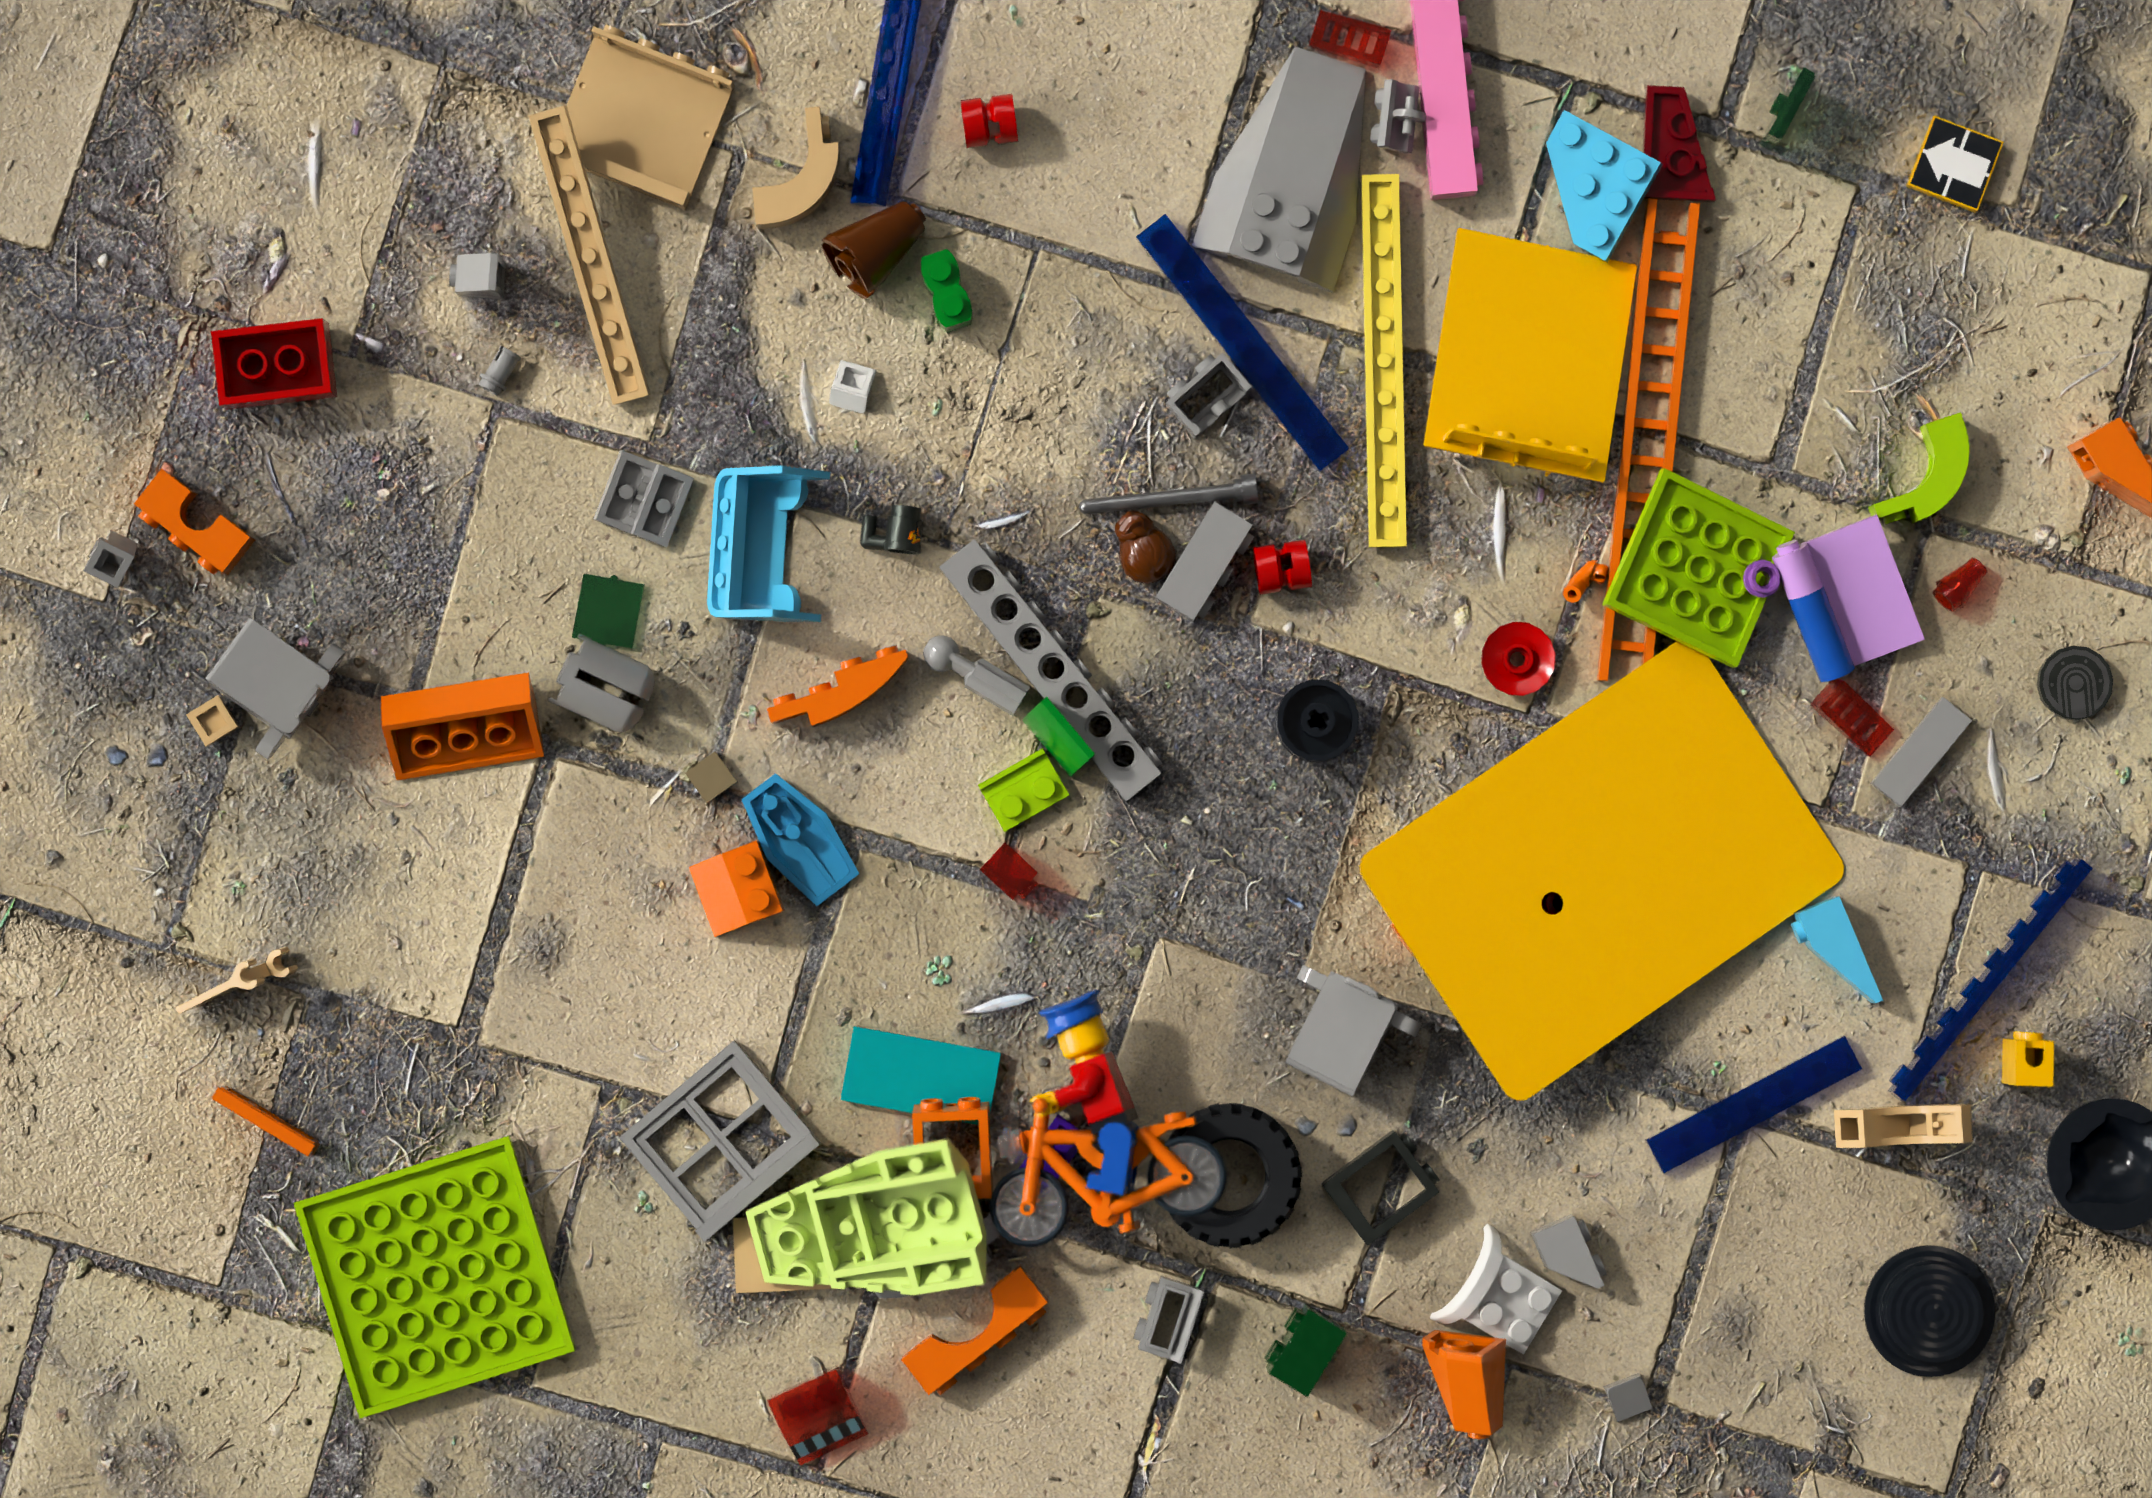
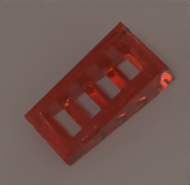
[1309,10,1392,69]
[1810,679,1894,757]

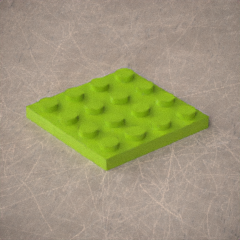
[1602,468,1795,668]

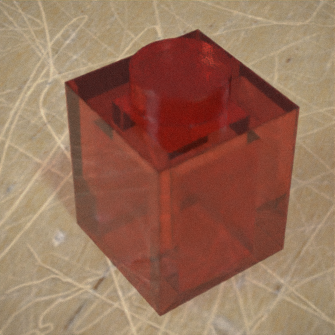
[980,842,1039,900]

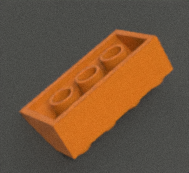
[381,672,544,780]

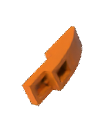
[767,645,909,727]

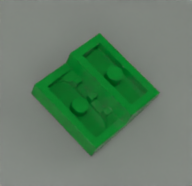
[1022,697,1095,777]

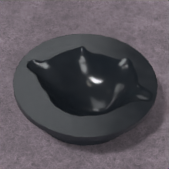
[2046,1098,2152,1230]
[1864,1245,1995,1377]

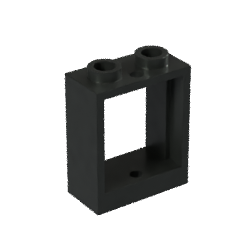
[1321,1130,1440,1246]

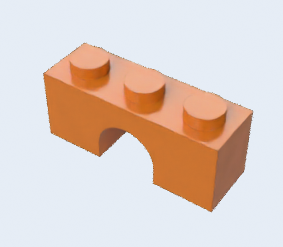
[134,468,255,575]

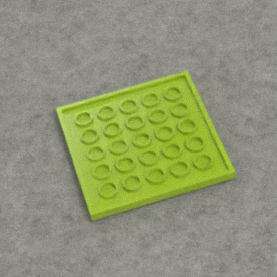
[293,1135,576,1419]

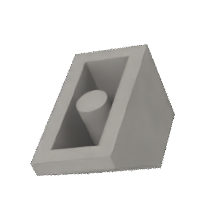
[449,253,506,300]

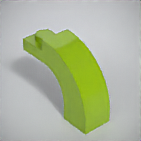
[1868,412,1969,525]

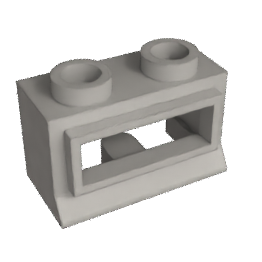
[1166,353,1252,439]
[1133,1276,1204,1363]

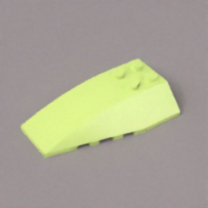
[746,1139,987,1295]

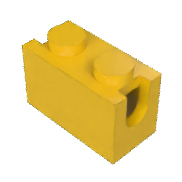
[2002,1032,2054,1087]

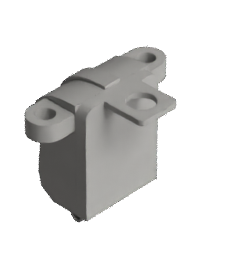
[205,618,346,760]
[1285,965,1422,1097]

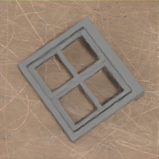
[619,1040,821,1242]

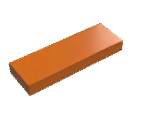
[211,1086,320,1156]

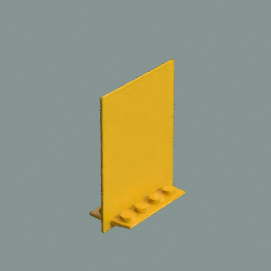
[1423,228,1637,483]

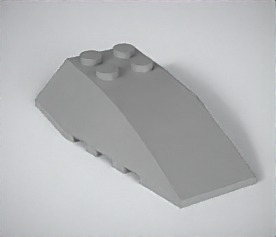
[1192,47,1366,293]

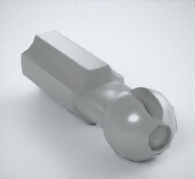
[923,635,1030,716]

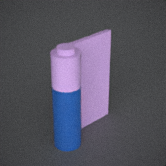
[1772,514,1925,682]

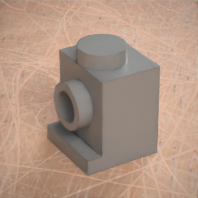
[83,530,138,588]

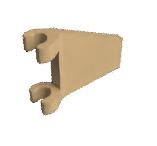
[175,947,298,1014]

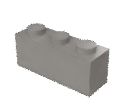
[1155,501,1254,622]

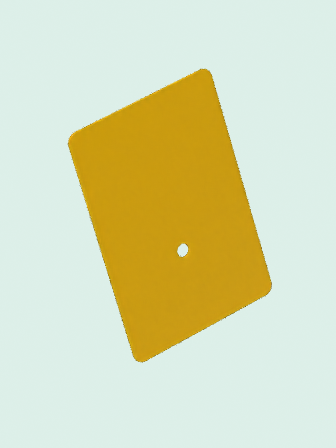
[1360,641,1844,1101]

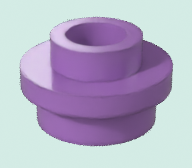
[1743,560,1781,598]

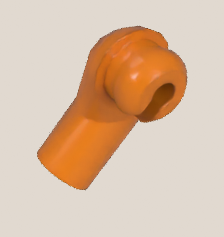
[1563,560,1609,603]

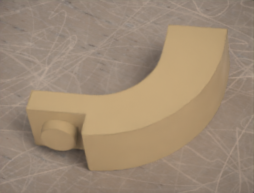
[752,106,840,230]
[1834,1104,1973,1148]

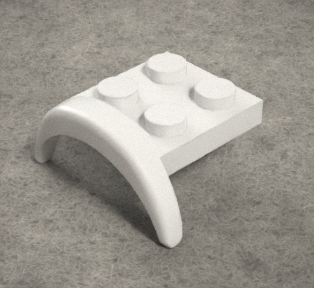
[1430,1224,1562,1355]

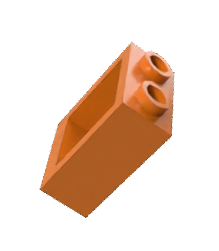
[912,1097,993,1199]

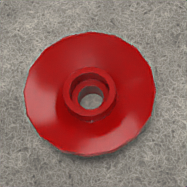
[1481,622,1555,696]

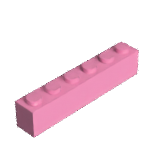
[1410,0,1483,200]

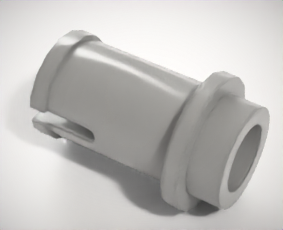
[478,346,521,396]

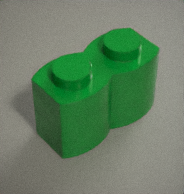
[921,249,973,333]

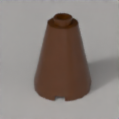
[821,201,926,299]

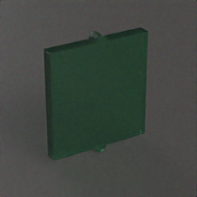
[572,574,645,649]

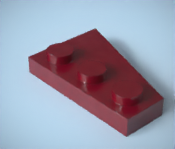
[1642,85,1716,202]

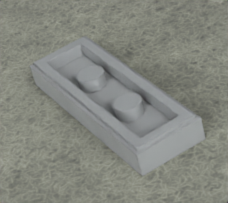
[1870,697,1972,807]

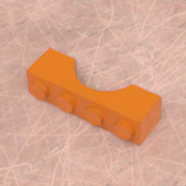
[901,1265,1048,1395]

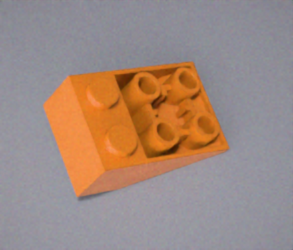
[2067,417,2152,519]

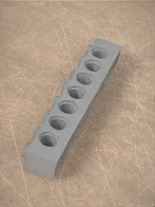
[939,539,1162,802]

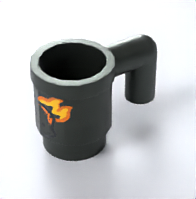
[860,505,923,554]

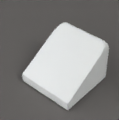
[829,360,876,413]

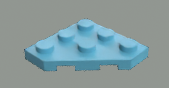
[1546,110,1663,262]

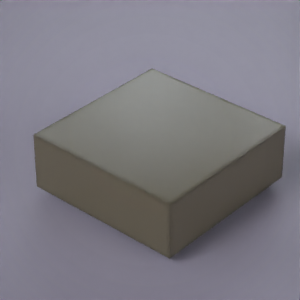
[685,751,738,804]

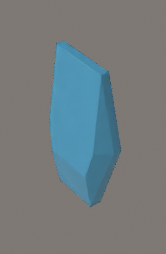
[741,773,860,906]

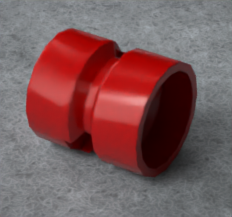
[960,94,1018,149]
[1253,540,1312,595]

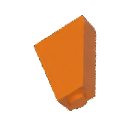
[1422,1330,1506,1439]

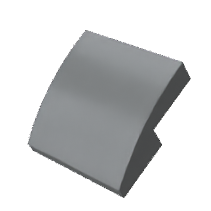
[593,450,694,547]

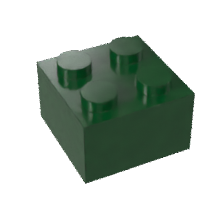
[1264,1303,1347,1398]

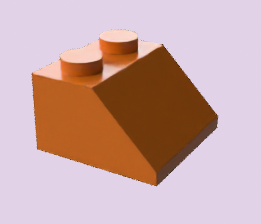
[689,840,785,937]

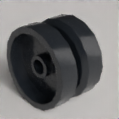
[1275,679,1359,763]

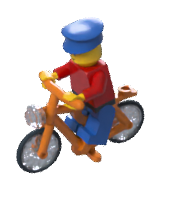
[990,989,1227,1247]

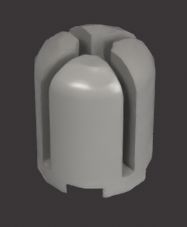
[548,633,655,732]

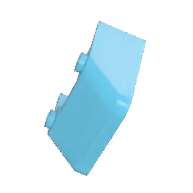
[707,466,830,622]

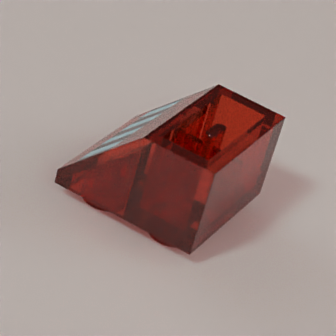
[767,1365,869,1465]

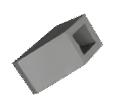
[1530,1214,1606,1289]

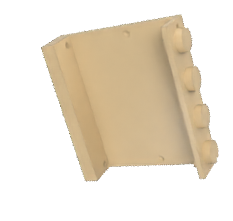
[567,25,735,210]

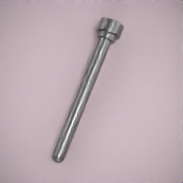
[1079,473,1258,514]

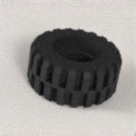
[1158,1103,1302,1248]

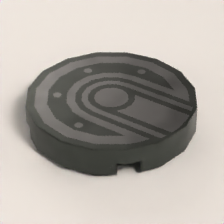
[2037,646,2113,720]

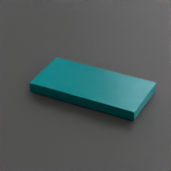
[840,1026,1001,1125]

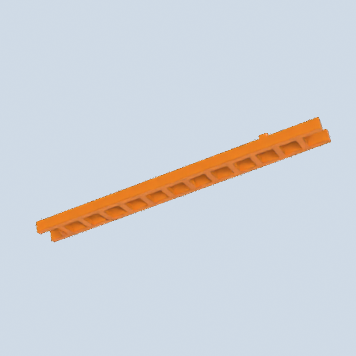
[1597,198,1700,682]

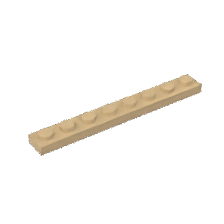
[528,105,650,405]

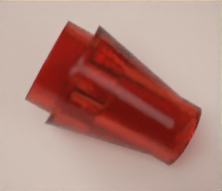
[1933,557,1988,612]

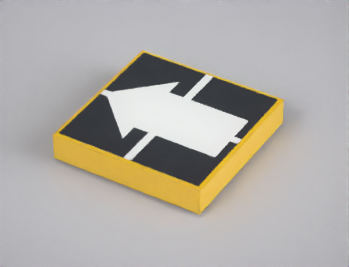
[1906,116,2003,213]

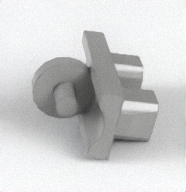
[1370,79,1426,153]

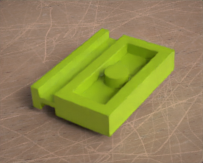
[978,748,1069,832]

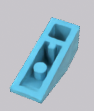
[1791,896,1883,1003]

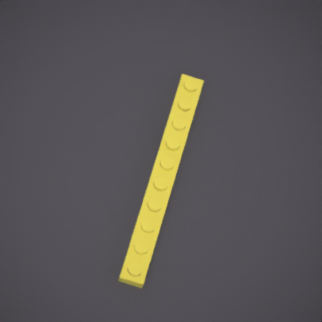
[1361,174,1407,548]

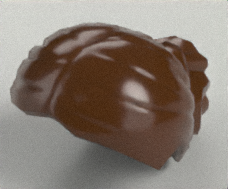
[1115,511,1176,584]

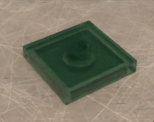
[1759,67,1816,150]

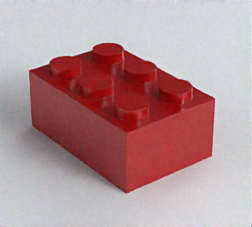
[211,318,337,410]

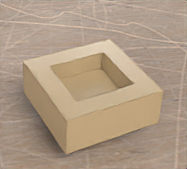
[186,695,240,747]

